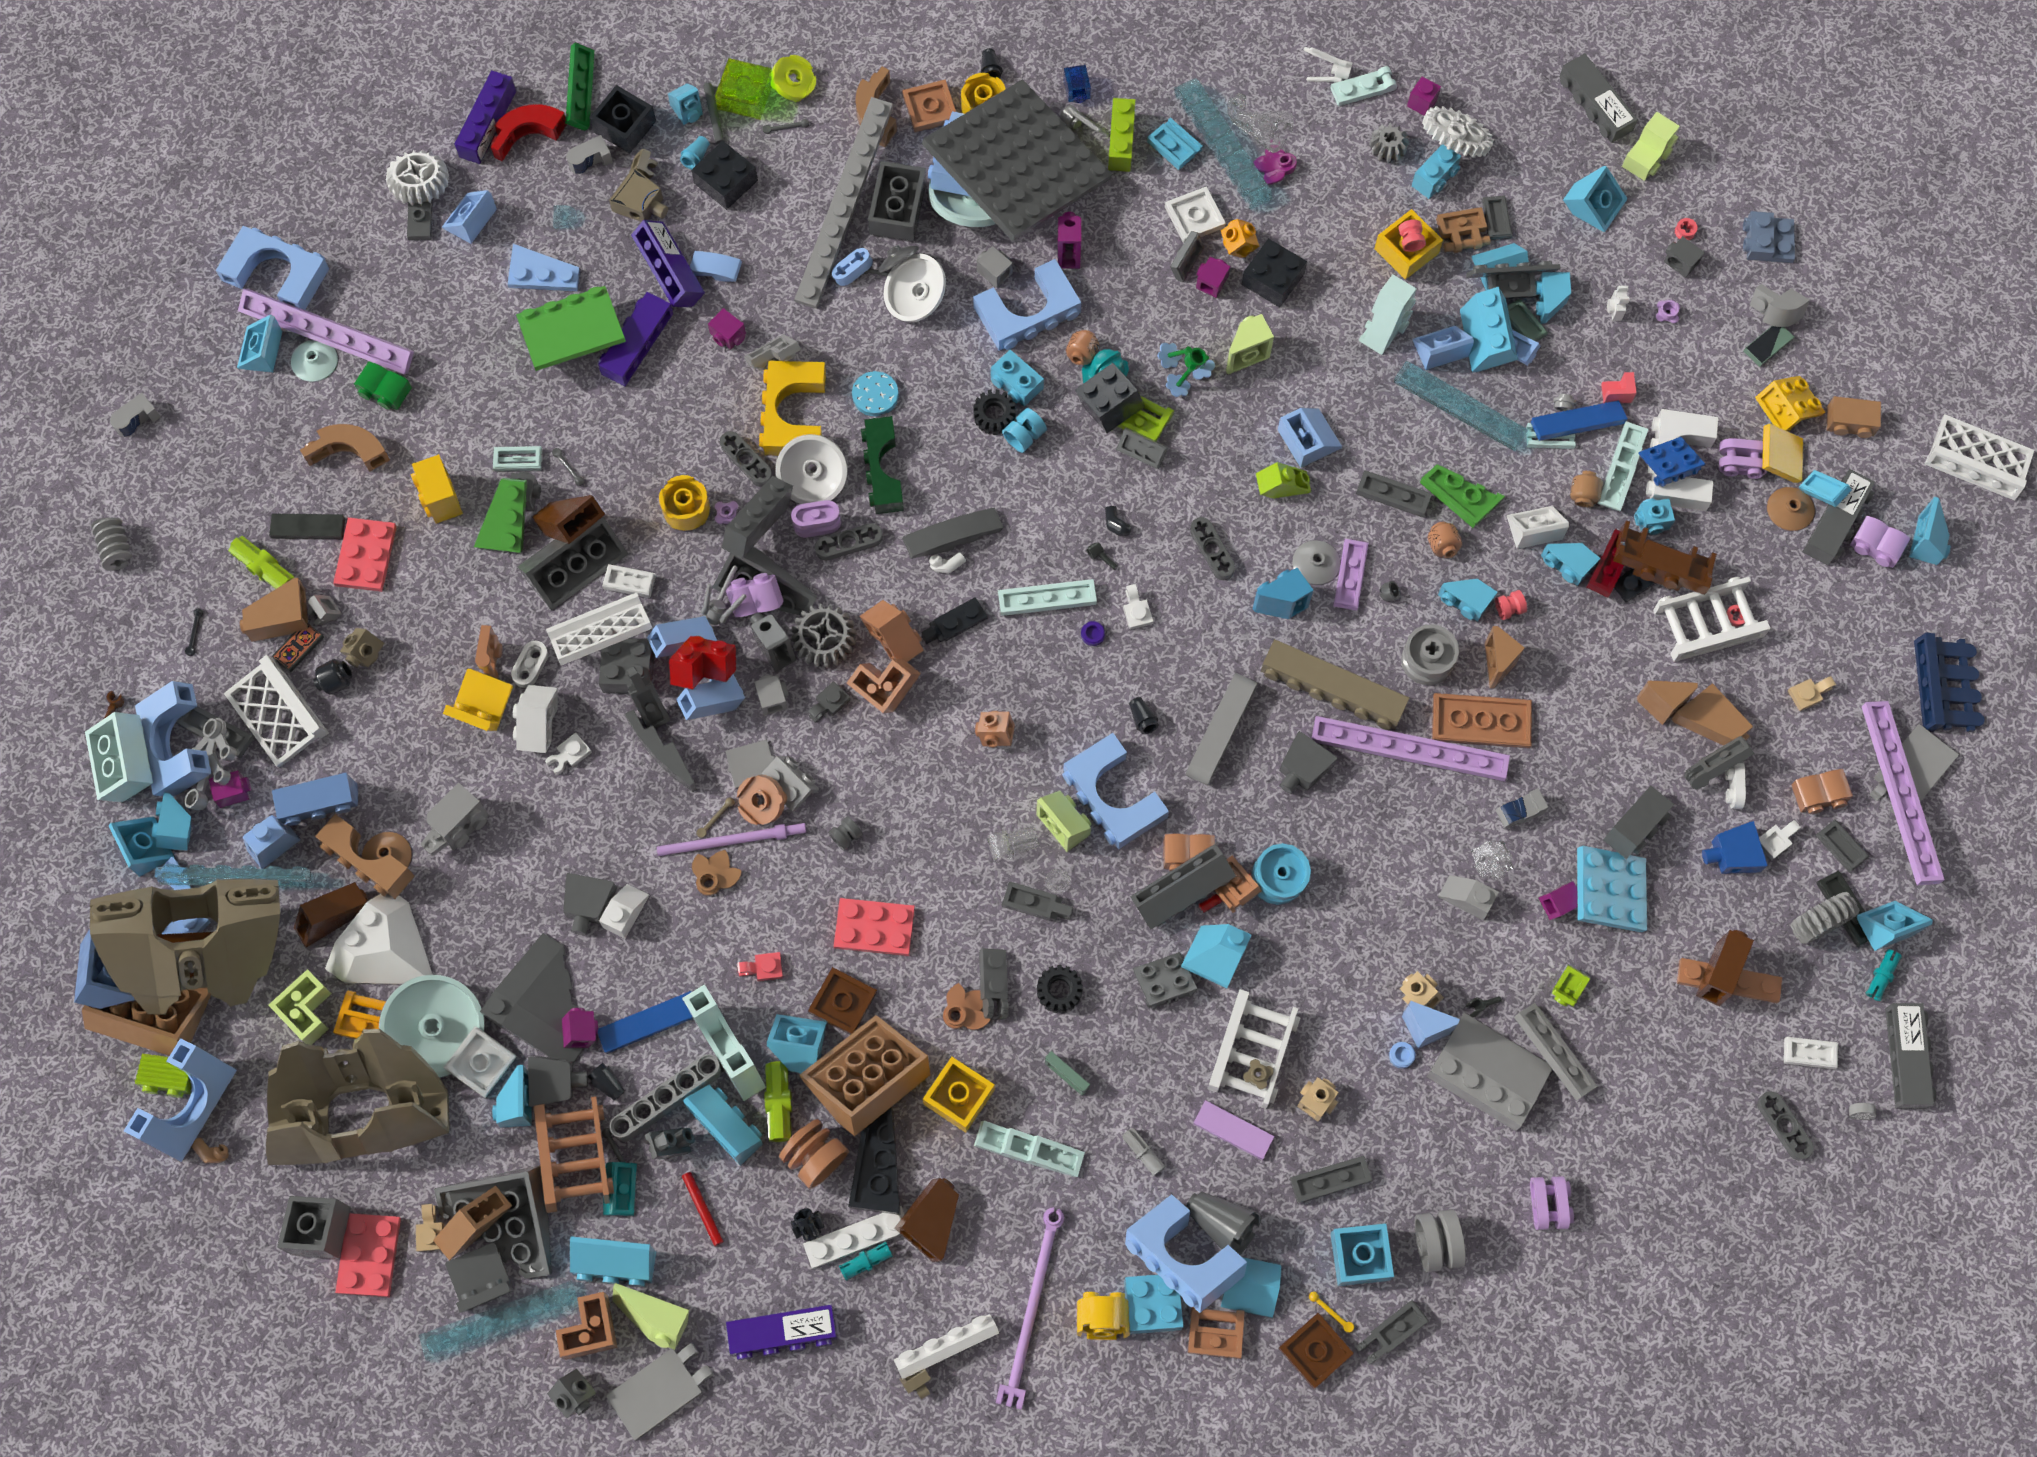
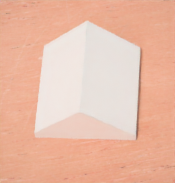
[1507,506,1569,549]

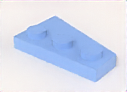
[508,244,580,291]

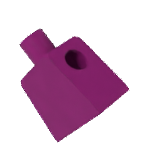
[1057,211,1081,269]

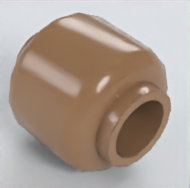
[1570,471,1603,508]

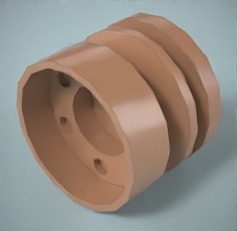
[779,1119,849,1189]

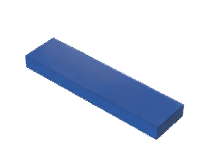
[1530,400,1628,441]
[597,991,693,1054]

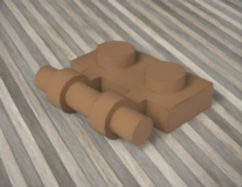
[1436,207,1490,253]

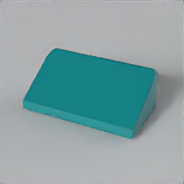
[603,1162,637,1216]

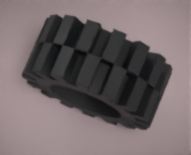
[973,389,1016,435]
[1037,965,1083,1013]

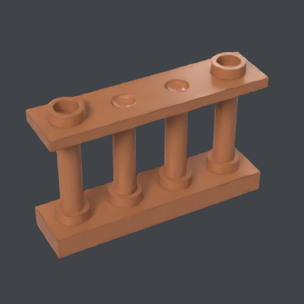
[534,1096,614,1213]

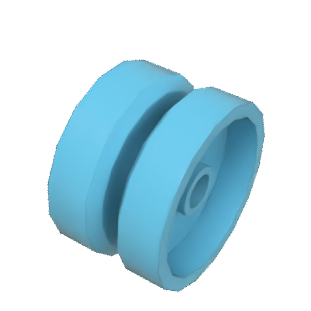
[1251,843,1311,905]

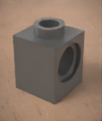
[1664,236,1705,278]

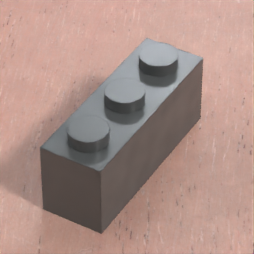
[1603,785,1674,859]

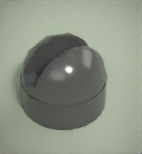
[1379,581,1400,601]

